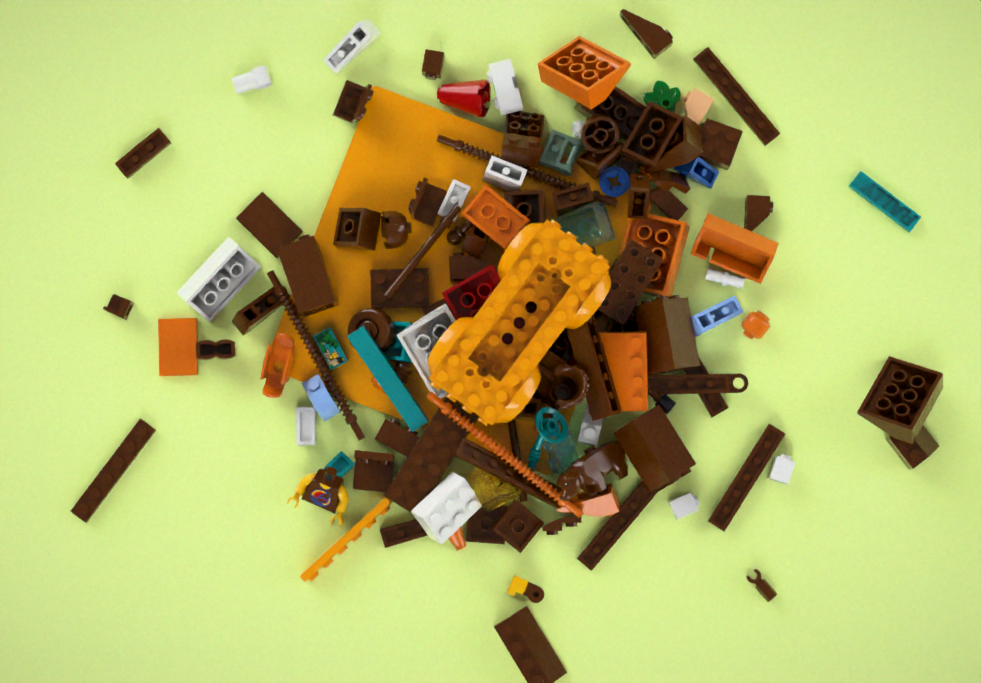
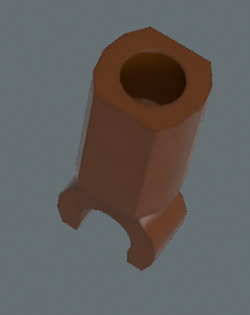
[746,569,778,602]

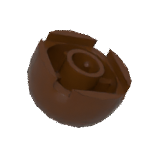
[580,114,620,154]
[381,211,412,249]

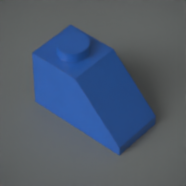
[673,157,719,189]

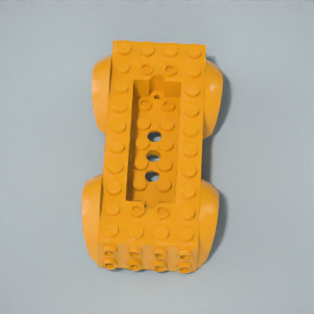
[427,219,611,426]

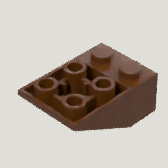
[500,111,544,168]

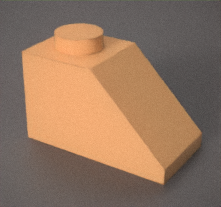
[683,88,714,125]

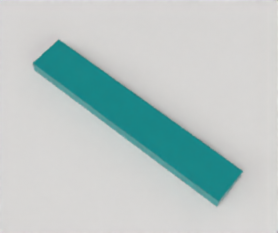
[347,325,429,432]

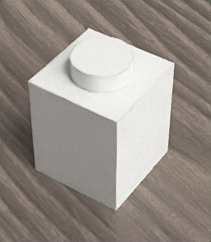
[768,454,796,485]
[668,492,700,520]

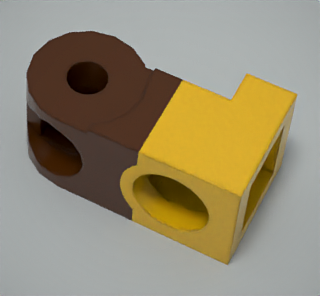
[506,575,544,603]

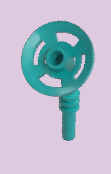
[527,407,568,471]

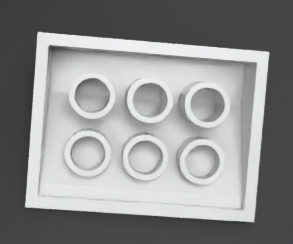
[397,303,456,399]

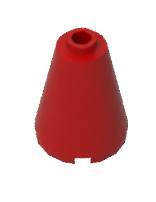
[437,79,491,118]

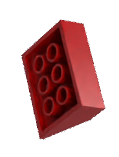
[442,264,501,320]

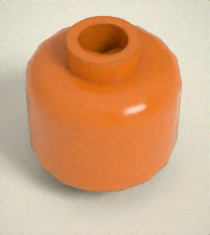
[742,310,770,339]

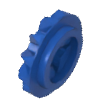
[599,166,630,197]

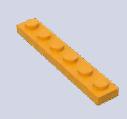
[300,497,392,582]

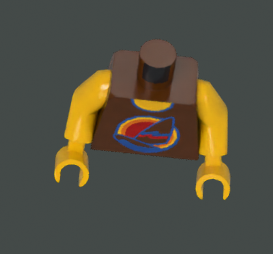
[287,467,349,527]

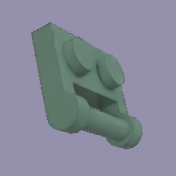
[539,130,584,177]

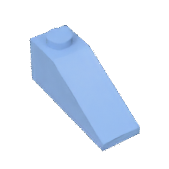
[691,295,744,337]

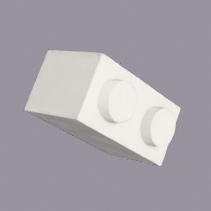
[482,156,527,191]

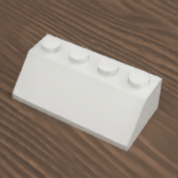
[177,237,261,323]

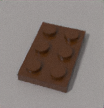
[370,268,429,309]

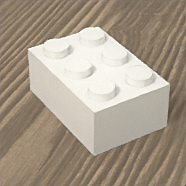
[411,472,483,545]

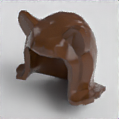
[549,363,590,411]

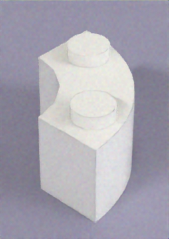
[486,59,523,115]

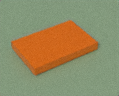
[461,184,530,250]
[158,318,198,377]

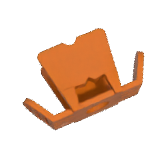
[260,333,294,398]

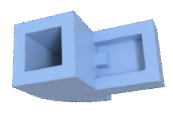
[301,374,340,422]

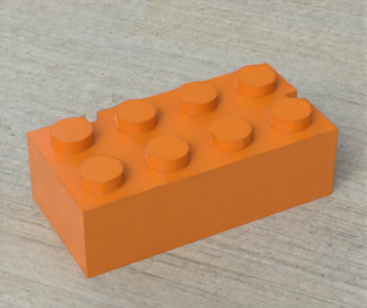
[690,213,779,284]

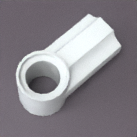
[232,66,272,94]

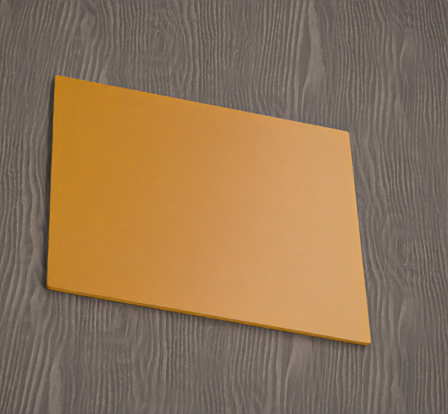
[271,86,653,475]

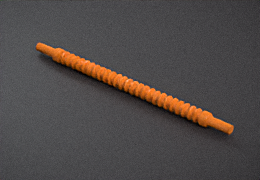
[426,392,584,518]

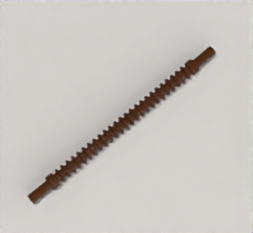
[437,135,618,208]
[267,270,365,441]

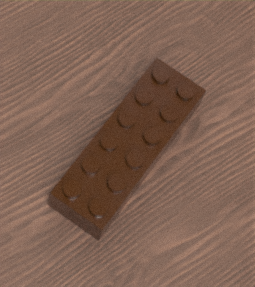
[384,397,478,513]

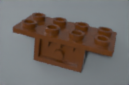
[597,240,663,325]

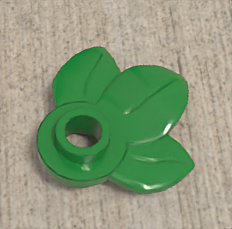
[643,80,681,112]

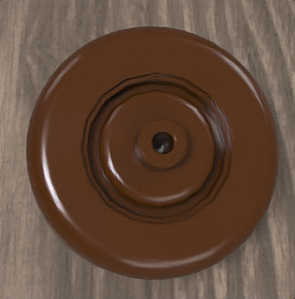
[348,308,395,352]

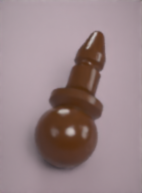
[447,220,474,245]

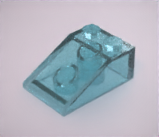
[549,202,616,248]

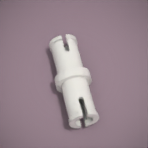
[705,268,745,289]

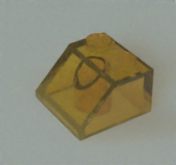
[467,468,522,512]

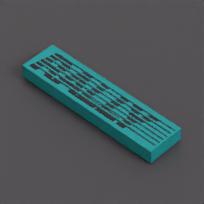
[848,171,921,233]

